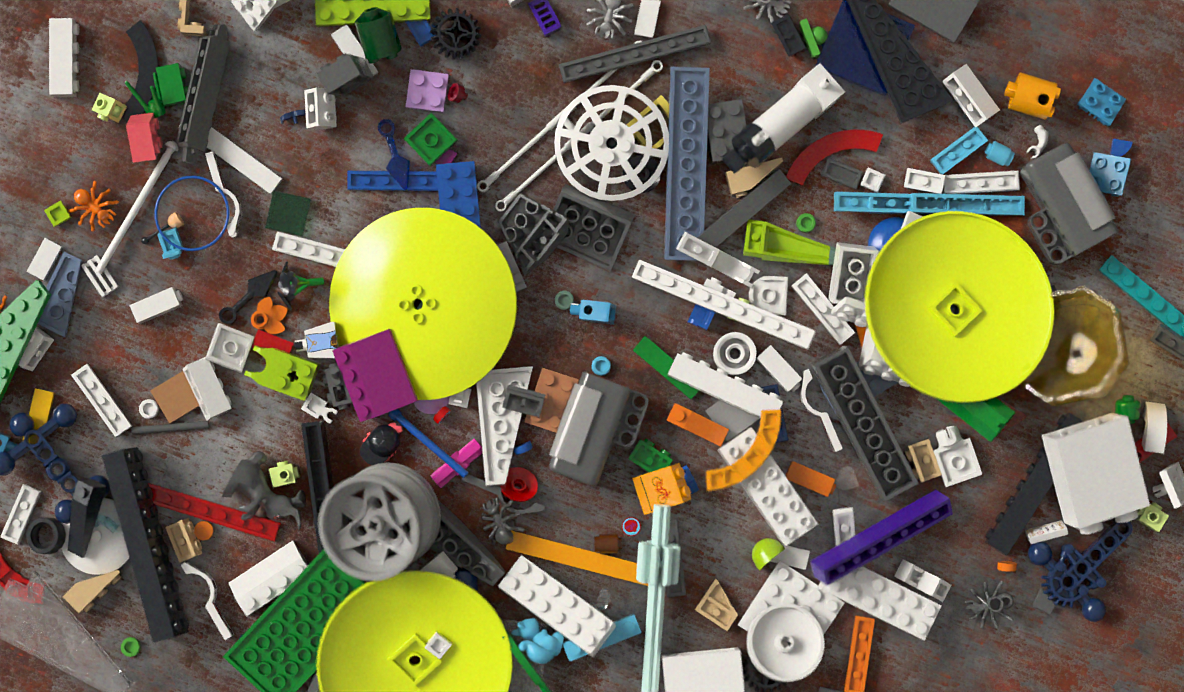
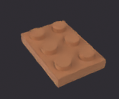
[524,368,579,433]

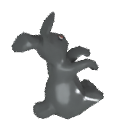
[222,451,306,530]

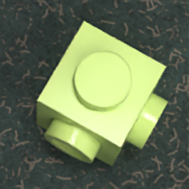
[92,93,127,123]
[269,461,300,487]
[1135,502,1169,532]

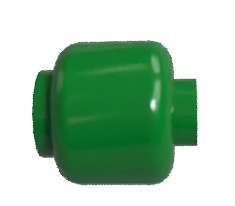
[1115,395,1141,424]

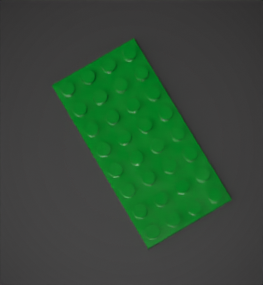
[223,549,366,692]

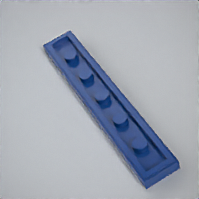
[347,171,438,191]

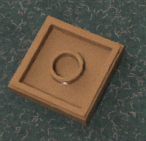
[150,371,199,424]

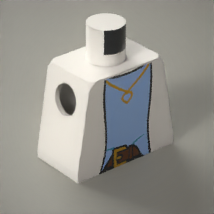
[295,322,339,359]

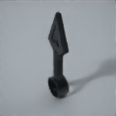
[219,270,277,325]

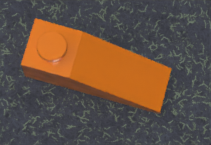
[667,403,729,447]

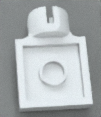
[933,426,982,487]

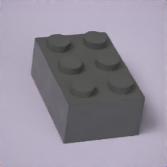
[316,53,374,97]
[707,99,746,164]

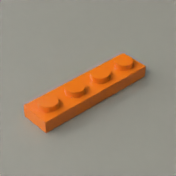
[844,615,875,692]

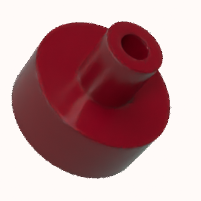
[448,83,468,103]

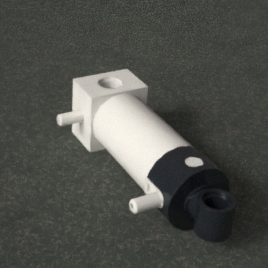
[722,63,845,174]

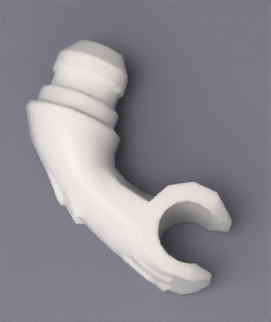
[1026,125,1049,159]

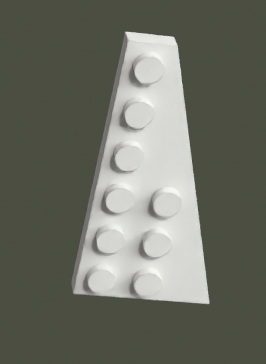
[476,366,533,486]

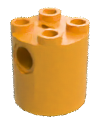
[1004,72,1061,120]

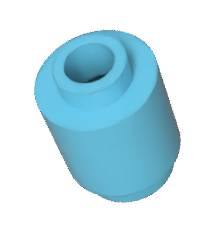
[984,141,1015,166]

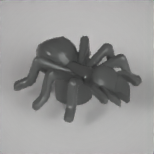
[481,498,525,545]
[965,581,1014,629]

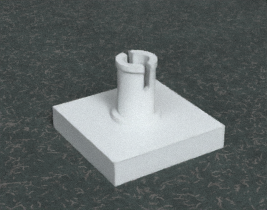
[1153,462,1184,508]

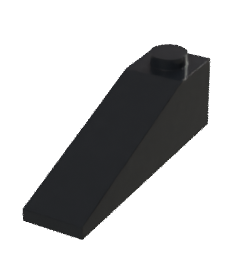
[68,479,107,558]

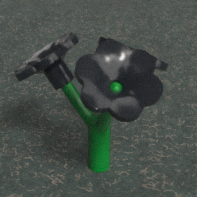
[277,261,324,311]

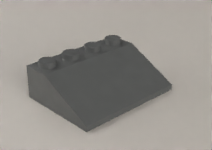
[888,0,979,43]
[553,184,635,271]

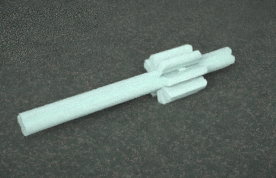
[636,504,681,692]

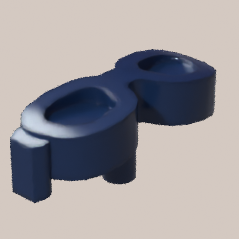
[280,110,306,124]

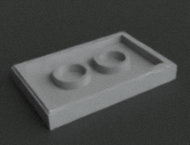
[705,377,760,442]

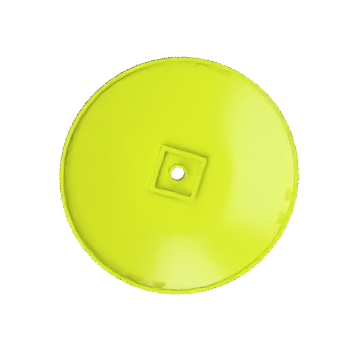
[329,208,517,400]
[865,211,1054,402]
[317,571,512,692]

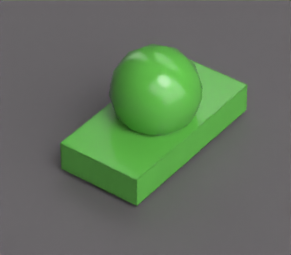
[799,18,828,59]

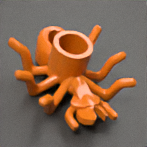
[68,181,119,232]

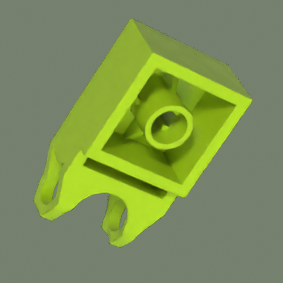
[244,346,320,401]

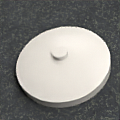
[61,498,130,575]
[747,603,824,682]

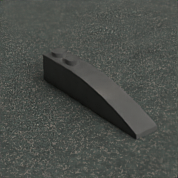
[404,500,506,586]

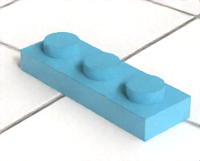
[930,127,988,175]

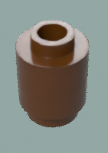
[594,534,622,554]

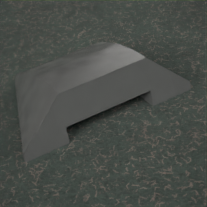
[498,193,569,275]

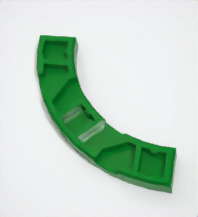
[502,622,553,692]

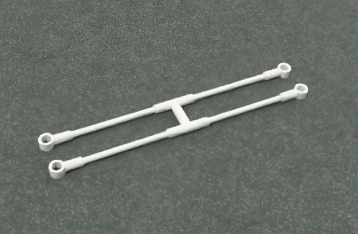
[477,41,663,212]

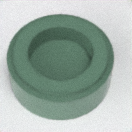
[555,291,574,310]

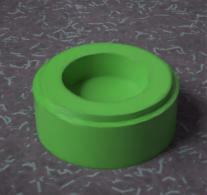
[796,213,816,233]
[121,637,141,657]

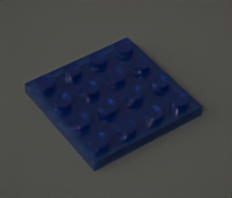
[815,0,915,96]

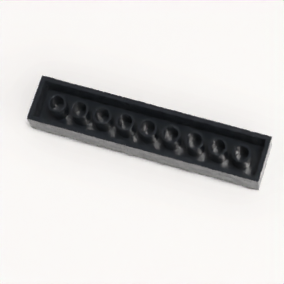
[102,447,189,643]

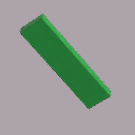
[633,336,699,400]

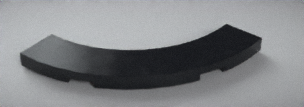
[122,20,159,122]

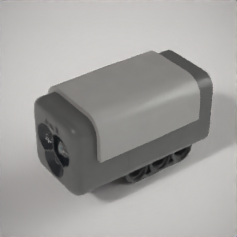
[1020,143,1119,265]
[549,372,649,486]

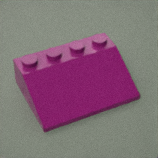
[332,329,418,422]

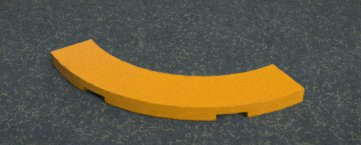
[706,409,781,491]

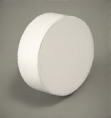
[139,399,159,419]

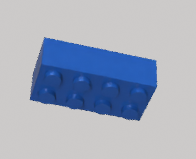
[436,161,481,228]

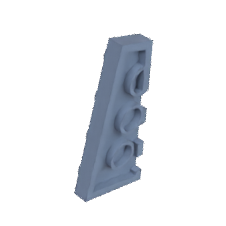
[38,252,83,337]

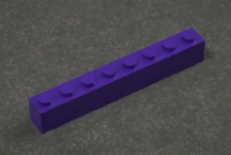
[810,490,953,586]

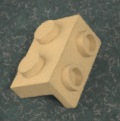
[905,439,942,483]
[165,518,202,563]

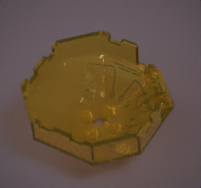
[1020,286,1129,407]

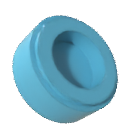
[592,356,611,376]

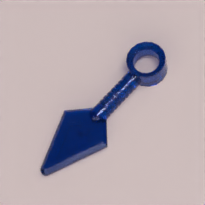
[378,119,410,190]

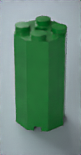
[936,397,1015,442]

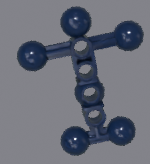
[0,403,110,524]

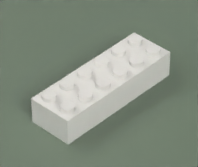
[498,555,616,657]
[818,566,941,641]

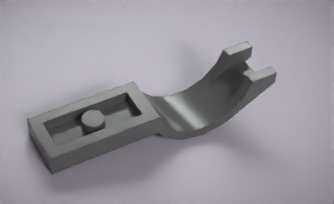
[462,474,545,514]

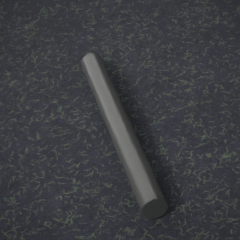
[132,421,209,435]

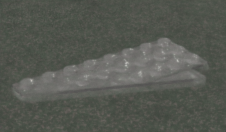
[0,571,131,692]

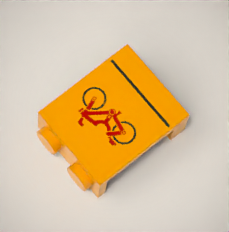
[632,463,692,515]

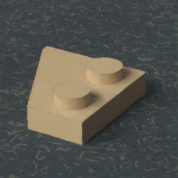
[695,579,738,631]

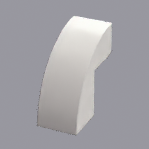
[1141,402,1167,454]
[894,560,951,602]

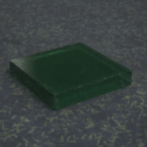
[265,191,311,236]

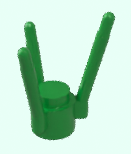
[125,72,166,118]

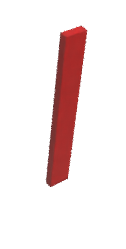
[148,482,281,541]

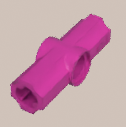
[430,438,483,488]

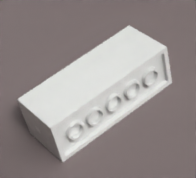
[717,427,818,546]

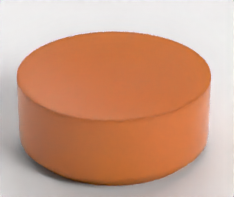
[194,521,214,540]
[997,561,1017,572]

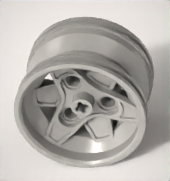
[319,463,441,581]

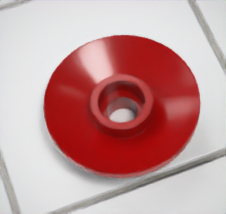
[500,467,538,502]

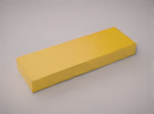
[23,388,55,445]

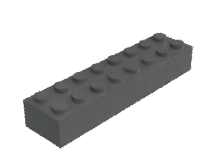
[810,346,919,502]

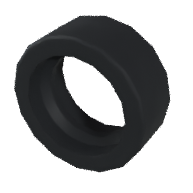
[26,517,66,554]

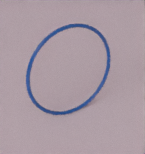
[154,176,230,251]

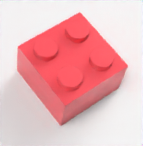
[126,113,163,162]

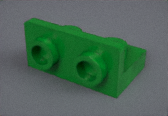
[628,438,673,473]

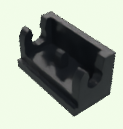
[771,14,808,57]

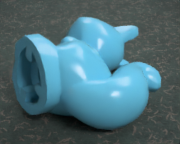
[511,618,564,664]

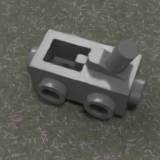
[323,363,352,410]

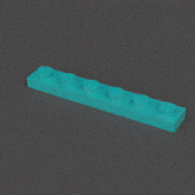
[1098,255,1184,337]

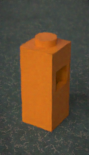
[785,461,837,497]

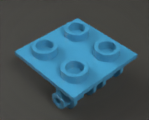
[1077,78,1126,126]
[1089,152,1131,197]

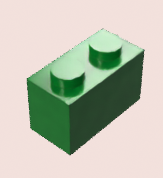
[156,63,189,108]

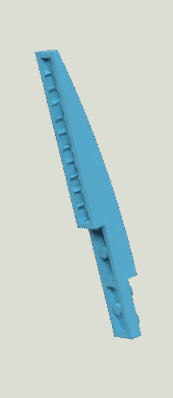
[834,192,1025,216]

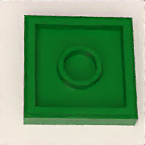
[404,113,458,167]

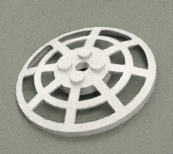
[554,85,669,201]

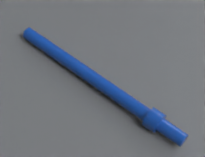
[387,409,469,478]

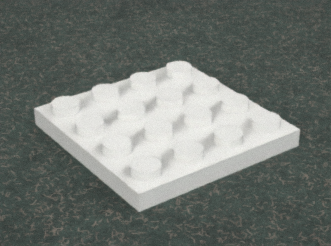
[738,560,844,635]

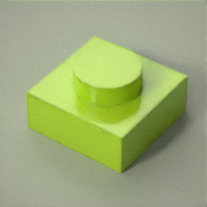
[44,201,72,227]

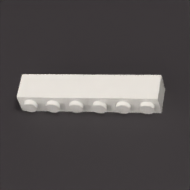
[668,352,783,418]

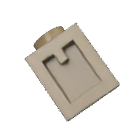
[178,0,207,37]

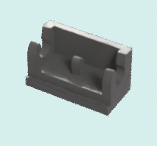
[502,385,545,418]

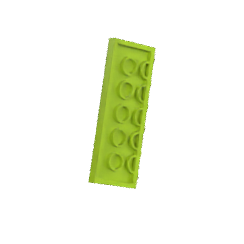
[315,0,431,27]

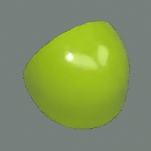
[752,538,785,571]

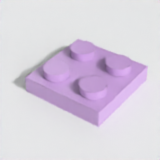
[406,69,449,113]

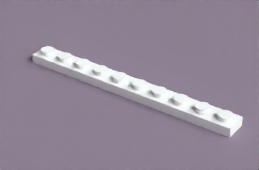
[632,260,816,350]

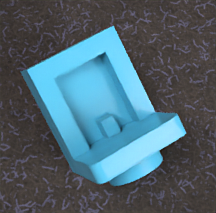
[157,228,183,260]

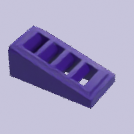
[528,0,562,37]

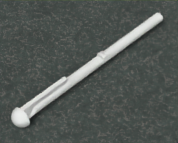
[95,141,179,274]

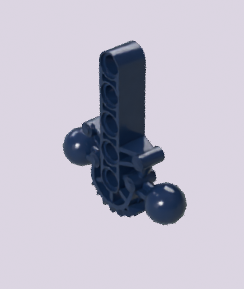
[1028,521,1133,622]

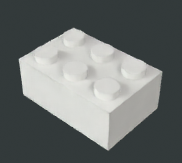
[828,242,878,304]

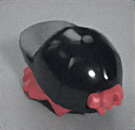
[360,422,402,465]

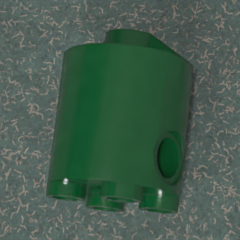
[355,7,402,64]

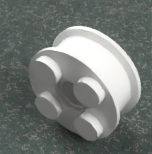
[713,332,756,375]

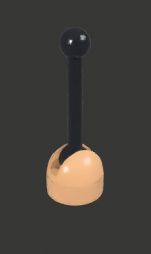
[141,212,184,244]

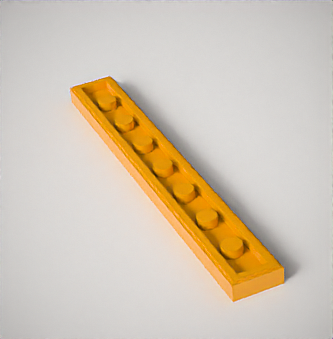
[506,531,649,586]

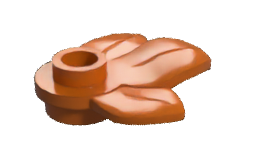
[251,297,288,334]

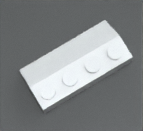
[229,541,309,616]

